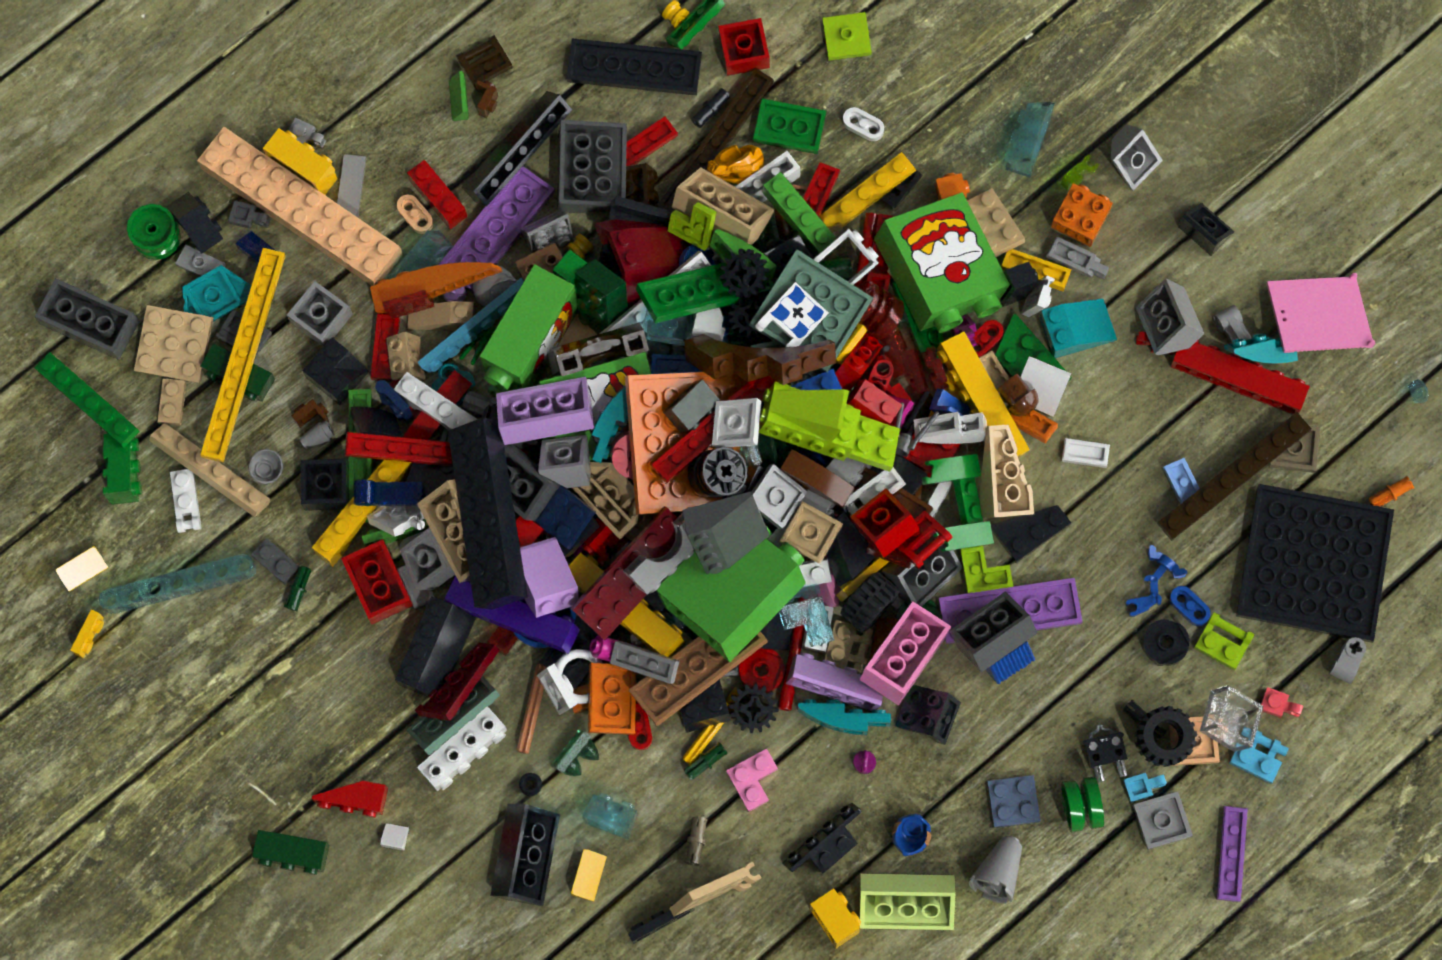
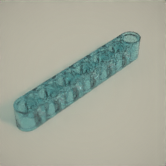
[99,554,256,614]

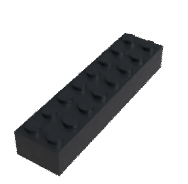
[448,417,528,610]

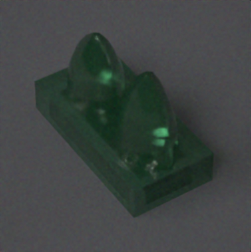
[550,730,599,776]

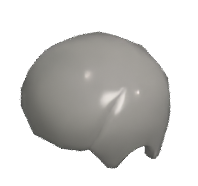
[248,449,283,485]

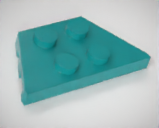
[182,265,252,322]

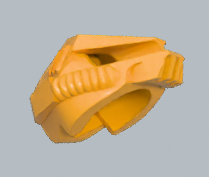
[707,145,764,184]

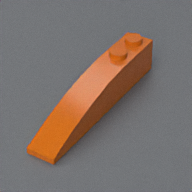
[370,262,502,314]

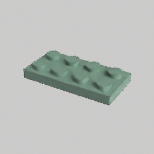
[406,676,500,756]

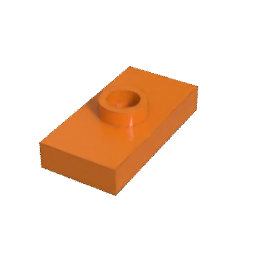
[1010,410,1058,444]

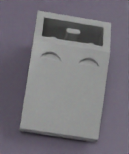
[520,209,573,254]

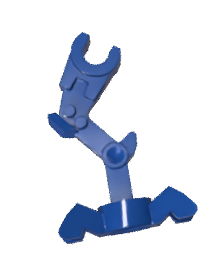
[1125,545,1187,617]

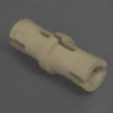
[685,817,707,866]

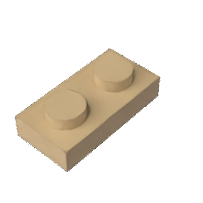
[158,379,187,426]

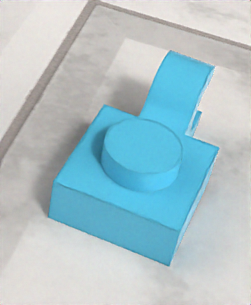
[1123,773,1167,803]

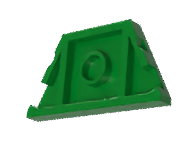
[995,313,1072,382]

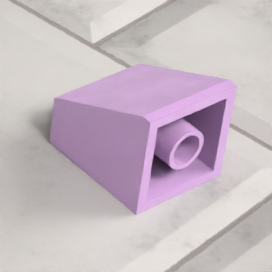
[520,537,579,618]

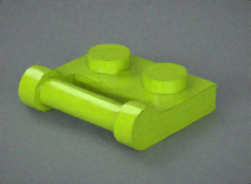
[1194,612,1255,671]

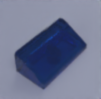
[235,231,276,264]

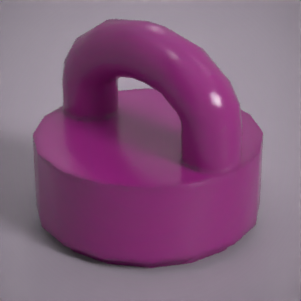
[853,750,876,774]

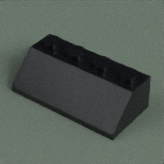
[395,596,476,697]
[490,804,560,906]

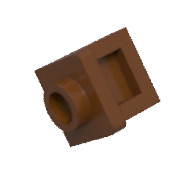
[475,80,498,119]
[291,399,329,428]

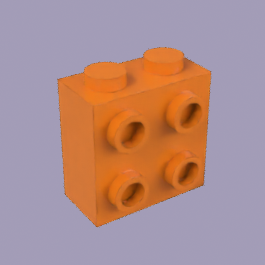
[1051,183,1113,247]

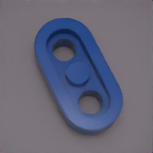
[1170,586,1210,626]

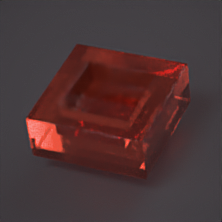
[487,627,519,656]

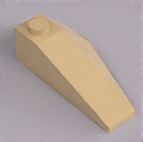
[979,425,1034,517]

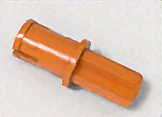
[1369,476,1414,507]

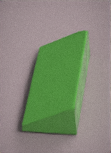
[449,71,469,121]

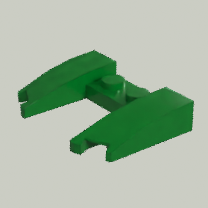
[922,454,994,552]

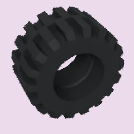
[840,572,900,633]
[1135,706,1197,767]

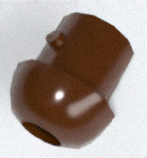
[997,373,1039,417]

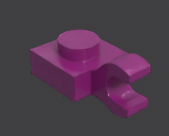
[950,314,977,347]

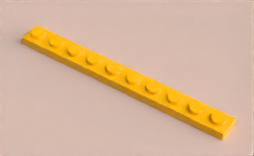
[200,248,286,462]

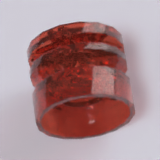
[857,281,904,340]

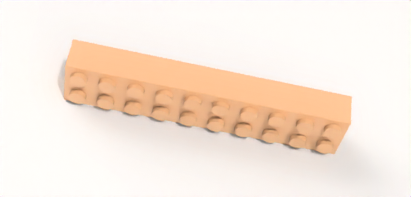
[197,127,403,286]

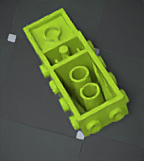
[759,381,900,472]

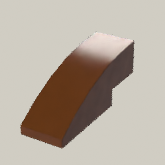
[781,450,854,508]

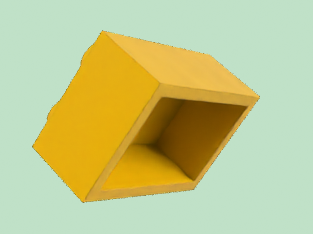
[263,128,338,195]

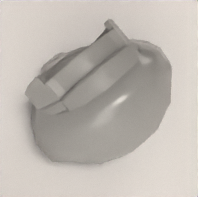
[473,266,517,308]

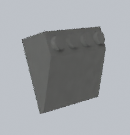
[557,120,627,213]
[682,492,769,574]

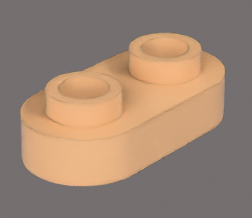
[397,194,433,234]

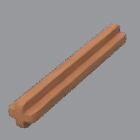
[517,664,546,754]

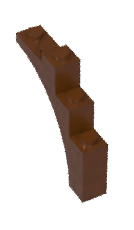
[684,334,836,385]

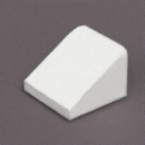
[380,823,409,851]

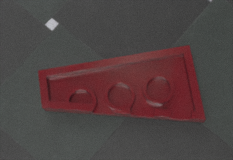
[415,642,499,721]

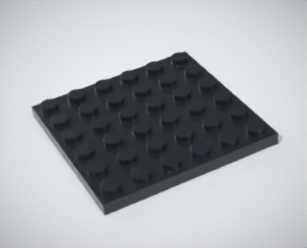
[1236,484,1394,643]

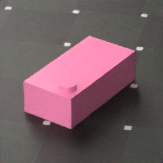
[860,601,951,706]

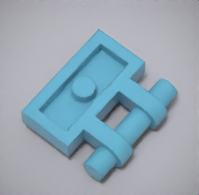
[1229,728,1289,784]

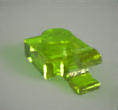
[1061,155,1099,190]

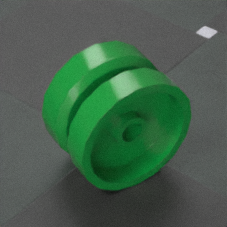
[127,204,181,260]
[1061,776,1104,833]

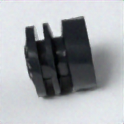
[688,447,747,498]

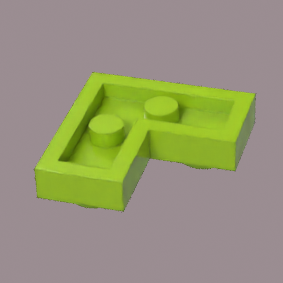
[668,202,717,251]
[960,546,1013,594]

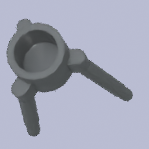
[895,402,939,457]

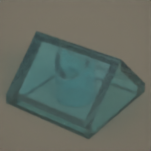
[643,308,692,346]

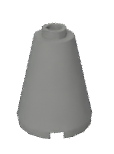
[969,836,1022,904]

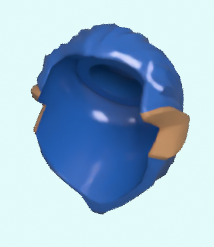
[892,813,931,857]

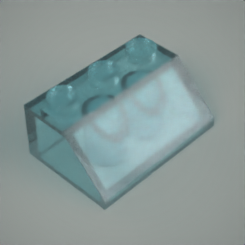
[1003,102,1055,178]

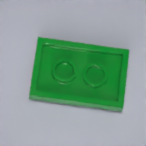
[753,98,827,154]

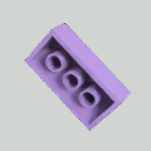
[496,377,594,445]
[785,653,883,712]

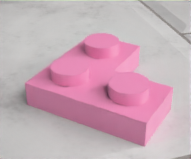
[726,749,778,812]

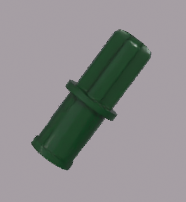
[284,566,311,612]
[684,742,728,780]

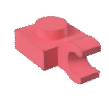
[1259,687,1303,718]

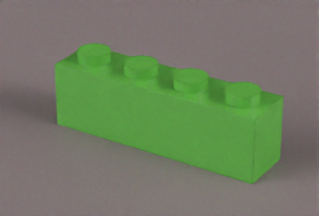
[762,172,837,256]

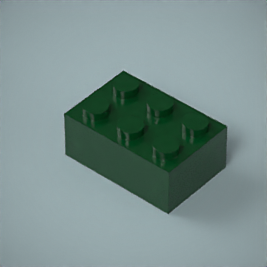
[575,259,628,335]

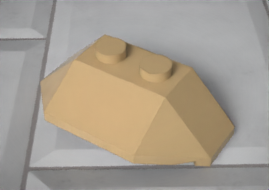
[572,462,638,539]

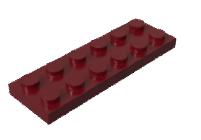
[570,506,677,640]

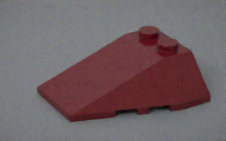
[595,219,691,303]

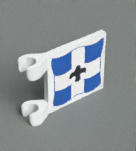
[755,282,829,347]

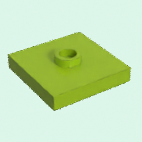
[822,12,872,61]

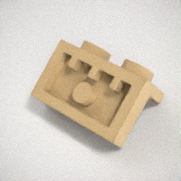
[387,332,425,381]

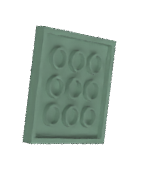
[749,249,873,373]

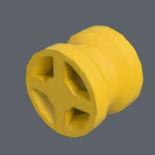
[662,0,689,28]
[566,233,594,260]

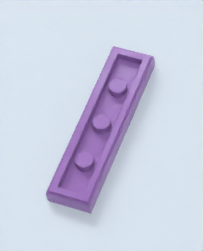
[1216,806,1248,902]

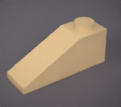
[408,301,476,331]

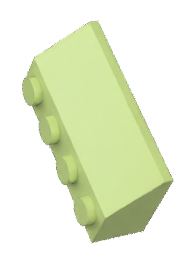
[860,874,956,930]

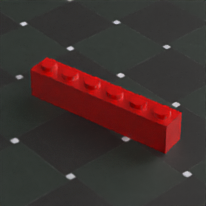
[1171,340,1310,415]

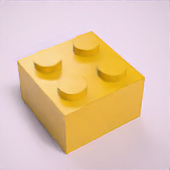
[810,888,861,948]

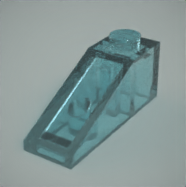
[387,230,454,279]

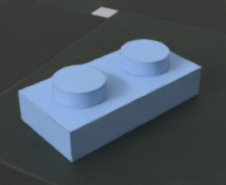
[1163,458,1200,504]

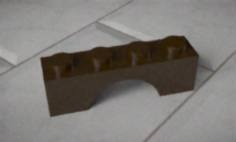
[552,323,649,377]

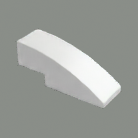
[914,412,987,444]

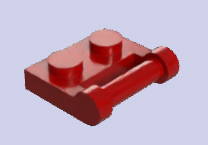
[897,510,953,569]

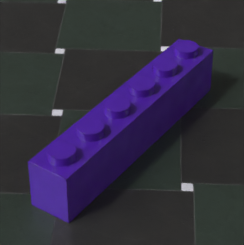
[444,576,580,654]

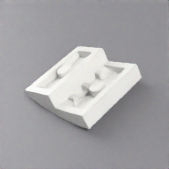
[1021,356,1071,417]

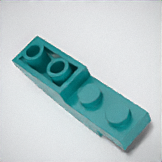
[1224,334,1298,363]
[591,386,628,463]
[798,699,891,735]

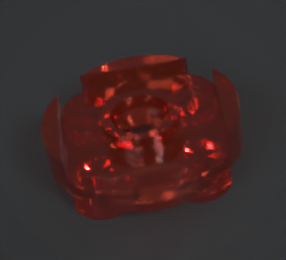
[921,345,949,390]

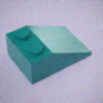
[1039,299,1117,358]

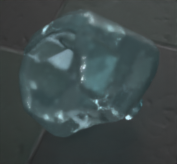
[1408,379,1429,403]

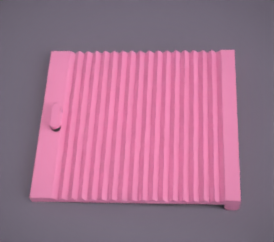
[1266,273,1375,353]

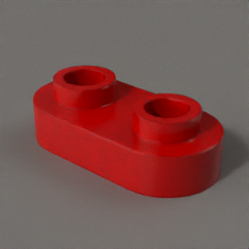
[973,320,1004,357]
[628,704,653,751]

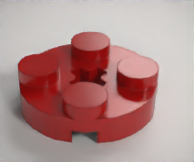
[739,648,785,692]

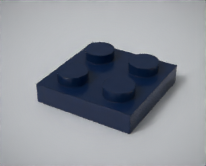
[535,485,596,549]

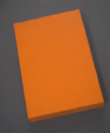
[588,663,636,735]

